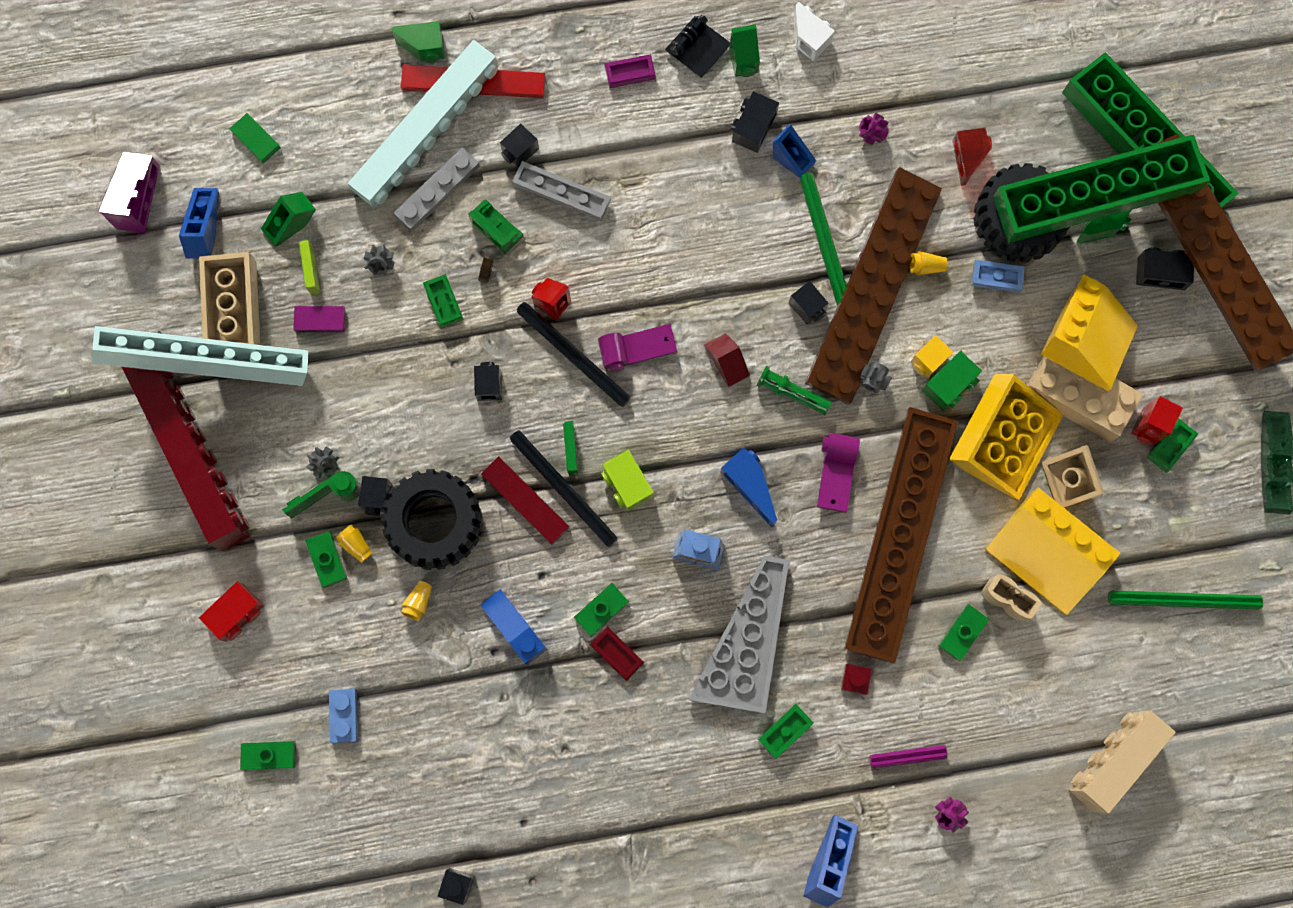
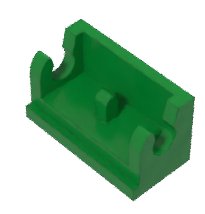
[468,199,524,254]

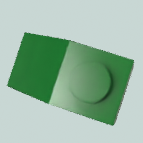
[392,21,445,62]
[729,24,760,77]
[261,192,316,247]
[1077,210,1132,244]

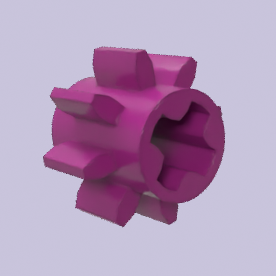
[859,113,889,145]
[935,797,969,833]

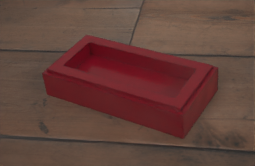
[590,626,644,682]

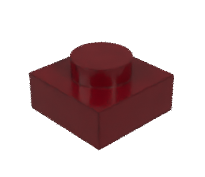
[841,664,872,695]

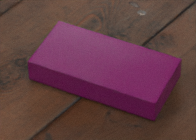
[604,54,656,89]
[293,306,345,332]

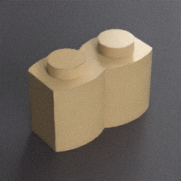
[981,574,1042,622]

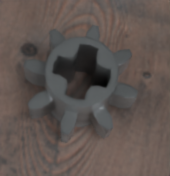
[363,245,395,276]
[860,362,892,393]
[306,446,340,479]

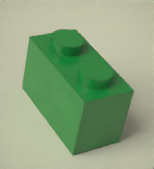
[922,350,982,411]

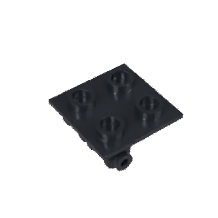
[665,14,730,78]

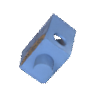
[672,529,725,571]

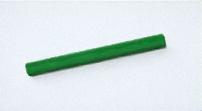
[800,173,847,306]
[1108,590,1263,610]

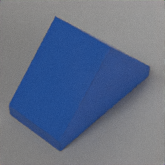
[773,125,817,178]

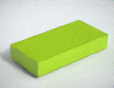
[299,240,321,295]

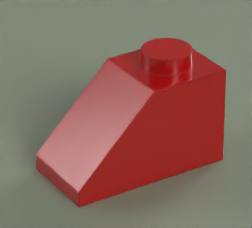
[531,278,571,321]

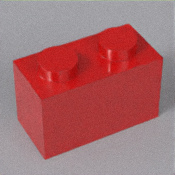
[1131,396,1183,445]
[199,581,264,642]

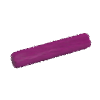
[869,745,948,769]

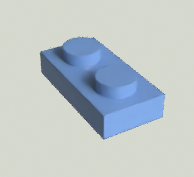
[971,260,1025,293]
[329,689,358,743]

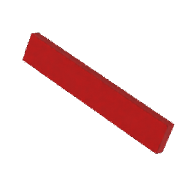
[400,64,545,98]

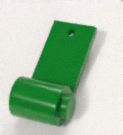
[282,471,361,519]

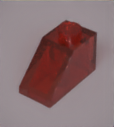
[952,127,992,186]

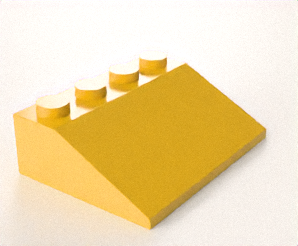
[1041,274,1138,392]
[949,374,1064,500]
[985,487,1121,615]

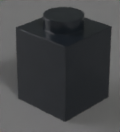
[500,123,539,168]
[789,281,829,325]
[474,362,502,401]
[358,476,392,516]
[437,868,475,905]

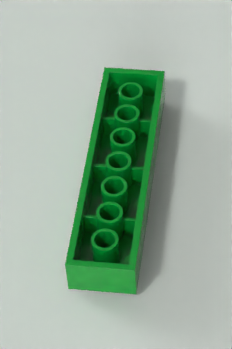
[1062,52,1239,209]
[993,134,1210,243]

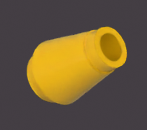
[909,251,948,276]
[336,525,373,563]
[401,581,432,621]

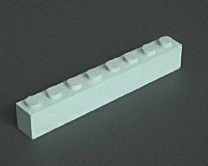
[348,39,499,209]
[91,326,308,386]

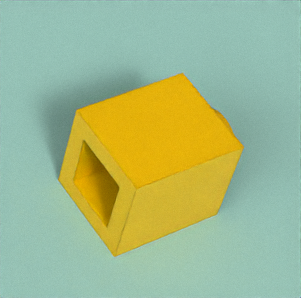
[911,335,954,379]

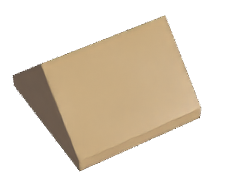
[1042,445,1105,508]

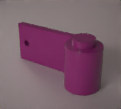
[598,323,678,372]
[816,433,860,513]

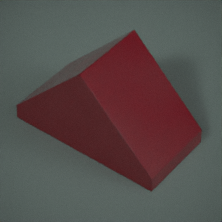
[704,333,750,388]

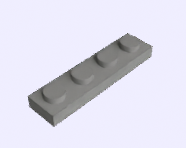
[394,147,480,232]
[512,161,611,221]

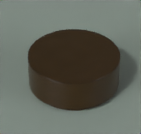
[478,257,494,283]

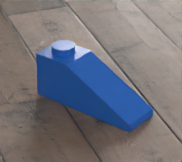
[179,188,219,259]
[720,448,777,527]
[480,589,548,666]
[803,815,858,907]

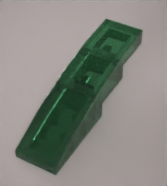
[1261,410,1293,515]

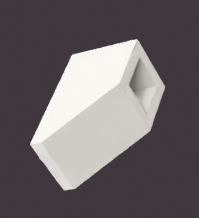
[793,2,835,62]

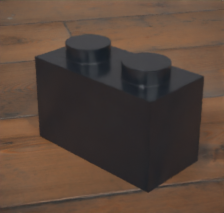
[730,91,779,153]
[1136,247,1194,291]

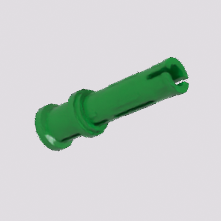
[756,366,832,416]

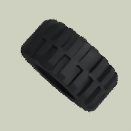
[973,163,1071,262]
[381,469,483,570]

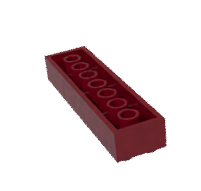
[122,367,250,551]

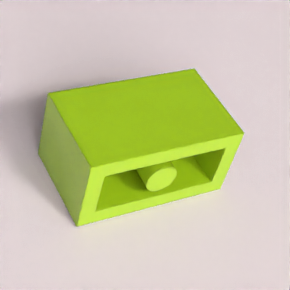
[601,449,654,512]

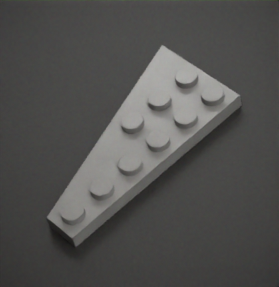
[688,556,789,714]

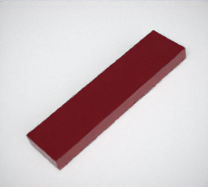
[481,456,570,545]

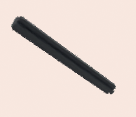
[516,302,630,407]
[510,430,617,547]

